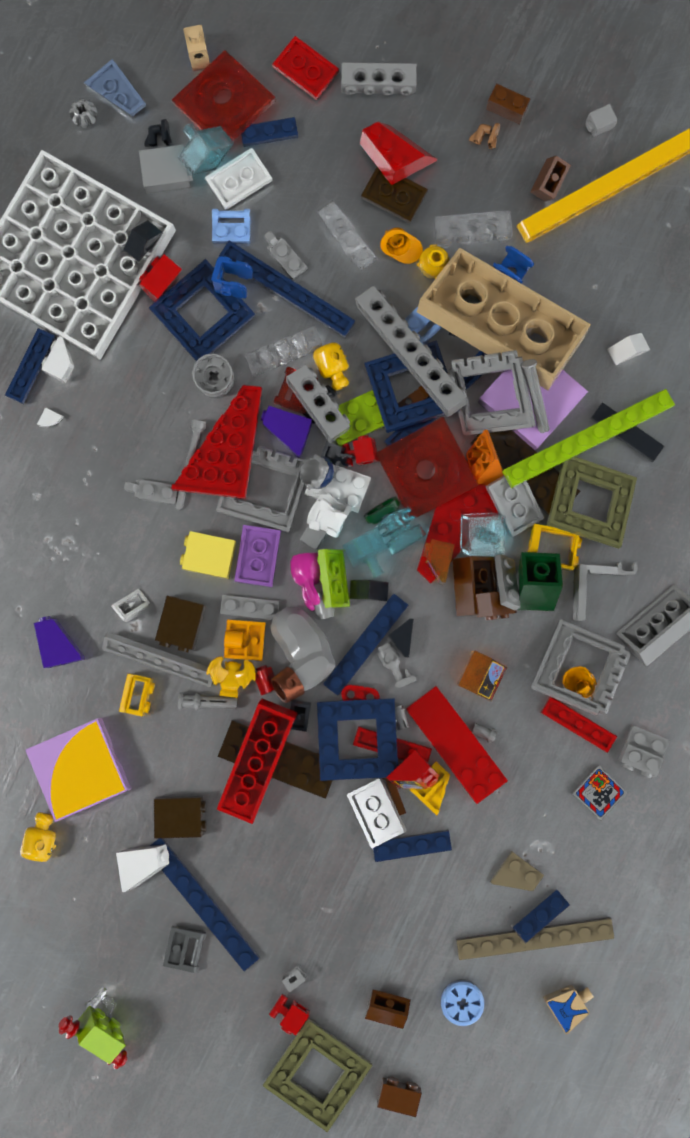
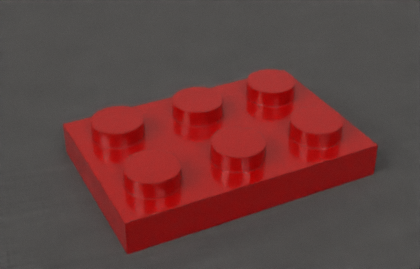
[272,36,339,100]

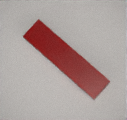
[540,696,618,753]
[353,726,432,762]

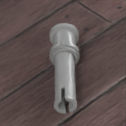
[178,692,238,710]

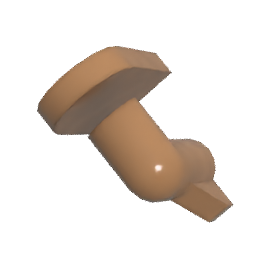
[469,123,500,150]

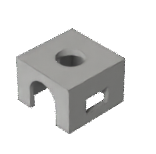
[282,965,306,992]

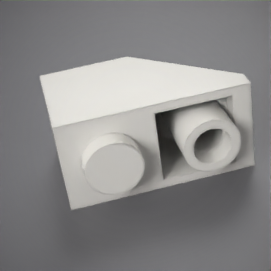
[42,336,74,384]

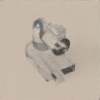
[84,987,116,1018]

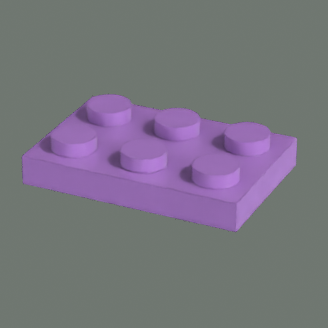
[234,525,281,588]

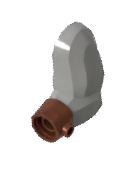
[270,607,335,703]

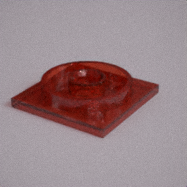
[172,50,276,151]
[376,417,479,520]

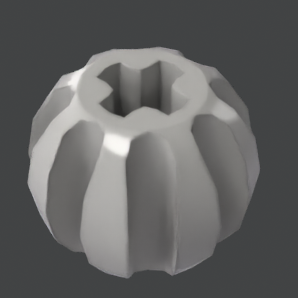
[69,98,98,128]

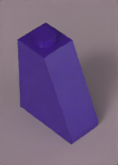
[261,406,313,458]
[34,616,85,668]

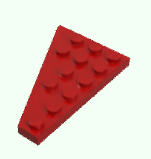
[171,385,263,499]
[417,450,498,584]

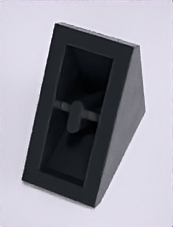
[124,220,163,262]
[349,580,389,602]
[388,619,414,658]
[290,699,312,732]

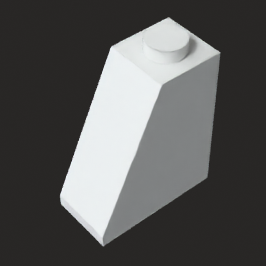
[116,844,169,892]

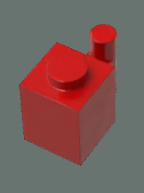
[342,435,379,467]
[255,665,275,696]
[269,994,310,1036]

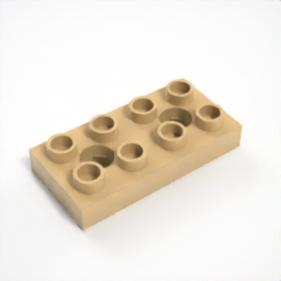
[417,248,591,390]

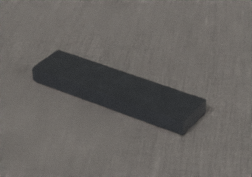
[590,402,664,462]

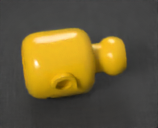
[416,244,450,279]
[313,342,349,391]
[20,812,56,862]

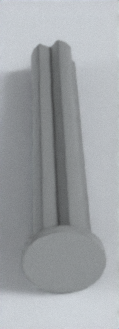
[521,359,549,433]

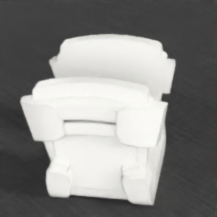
[307,493,352,538]

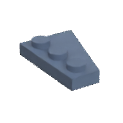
[84,59,147,117]

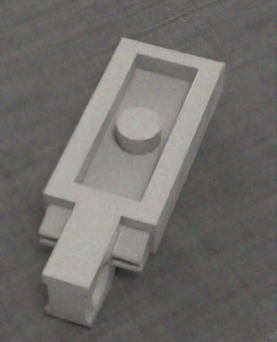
[264,231,308,281]
[124,479,178,505]

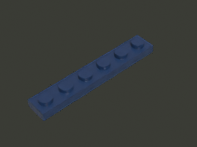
[323,594,409,696]

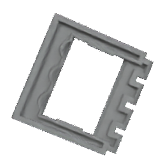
[449,350,536,436]
[216,444,305,533]
[531,619,631,716]

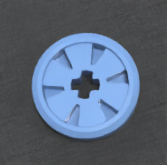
[441,980,484,1026]

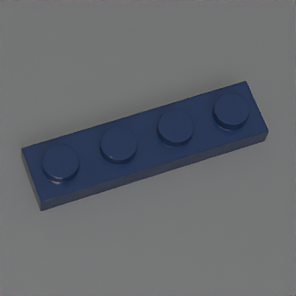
[5,328,57,405]
[373,830,452,862]

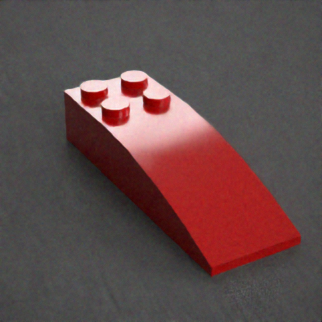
[406,686,508,804]
[216,698,298,824]

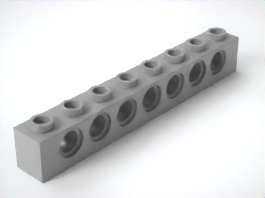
[355,285,467,417]

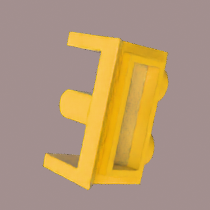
[119,673,155,716]

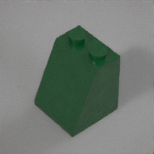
[517,552,563,611]

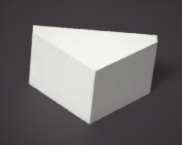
[607,333,650,366]
[111,589,150,622]

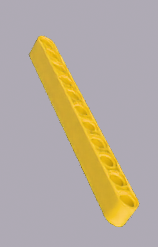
[516,128,690,243]

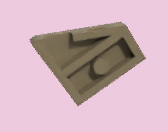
[490,851,544,891]

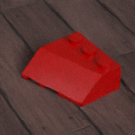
[360,122,437,185]

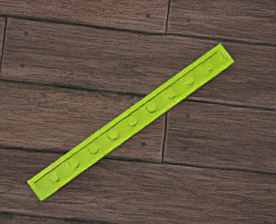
[502,389,675,489]

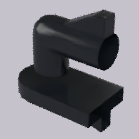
[144,119,172,147]

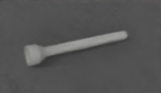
[175,419,207,510]

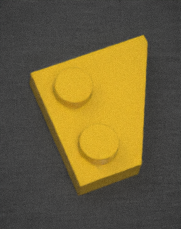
[409,761,450,816]

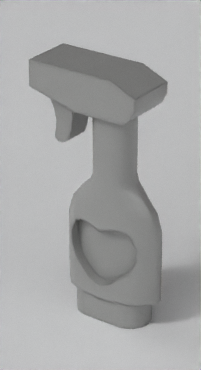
[377,642,417,688]

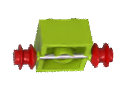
[58,1006,127,1069]

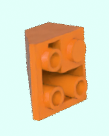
[466,429,504,485]

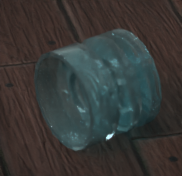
[375,507,426,555]

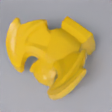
[206,656,256,698]

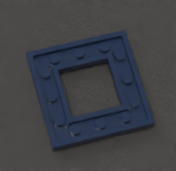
[149,259,256,361]
[364,340,460,433]
[317,698,398,781]

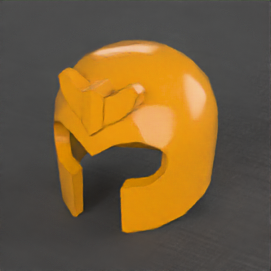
[562,666,597,699]

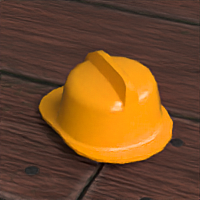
[380,227,423,264]

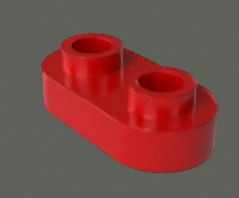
[341,685,380,701]

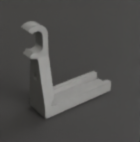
[573,562,638,621]

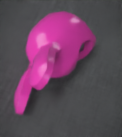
[290,553,321,611]

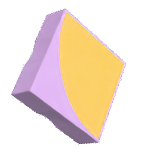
[26,718,131,822]

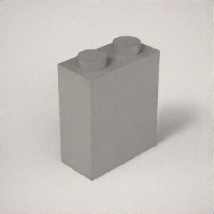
[139,145,193,194]

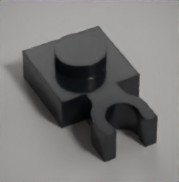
[321,441,355,468]

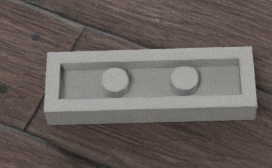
[495,553,520,610]
[220,595,280,620]

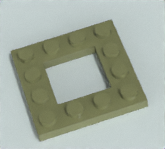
[547,457,637,549]
[263,1018,373,1132]

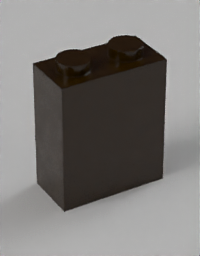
[155,596,206,653]
[154,796,207,839]

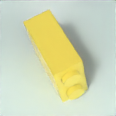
[180,531,237,579]

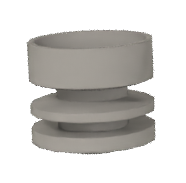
[192,354,235,398]

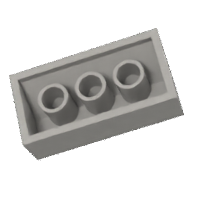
[616,585,690,667]

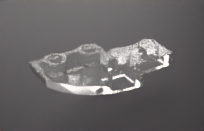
[318,200,377,271]

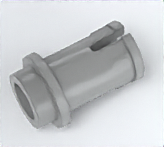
[395,705,410,730]
[472,723,497,743]

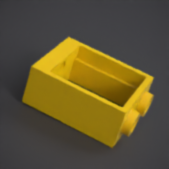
[527,524,582,571]

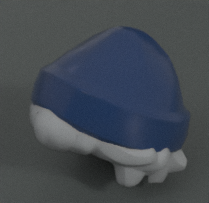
[300,454,334,490]

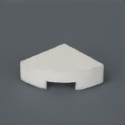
[37,408,63,427]

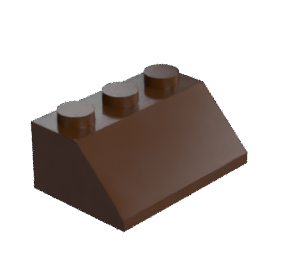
[452,556,497,616]

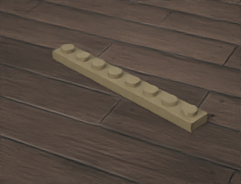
[456,918,614,960]

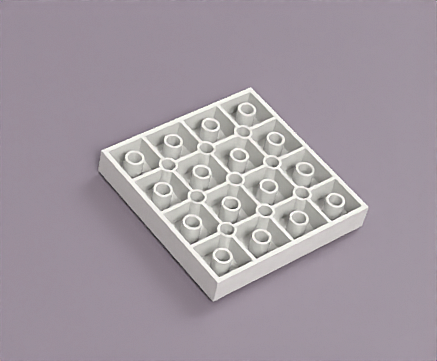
[0,150,176,360]

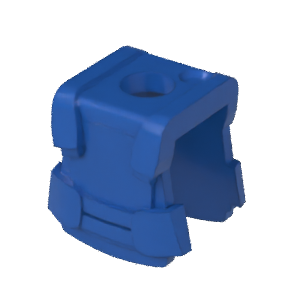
[493,246,534,283]
[211,256,253,299]

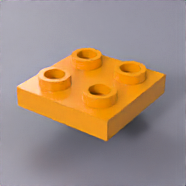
[224,620,266,661]

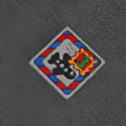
[572,765,627,821]

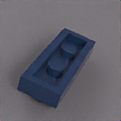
[240,117,298,147]
[513,890,570,944]

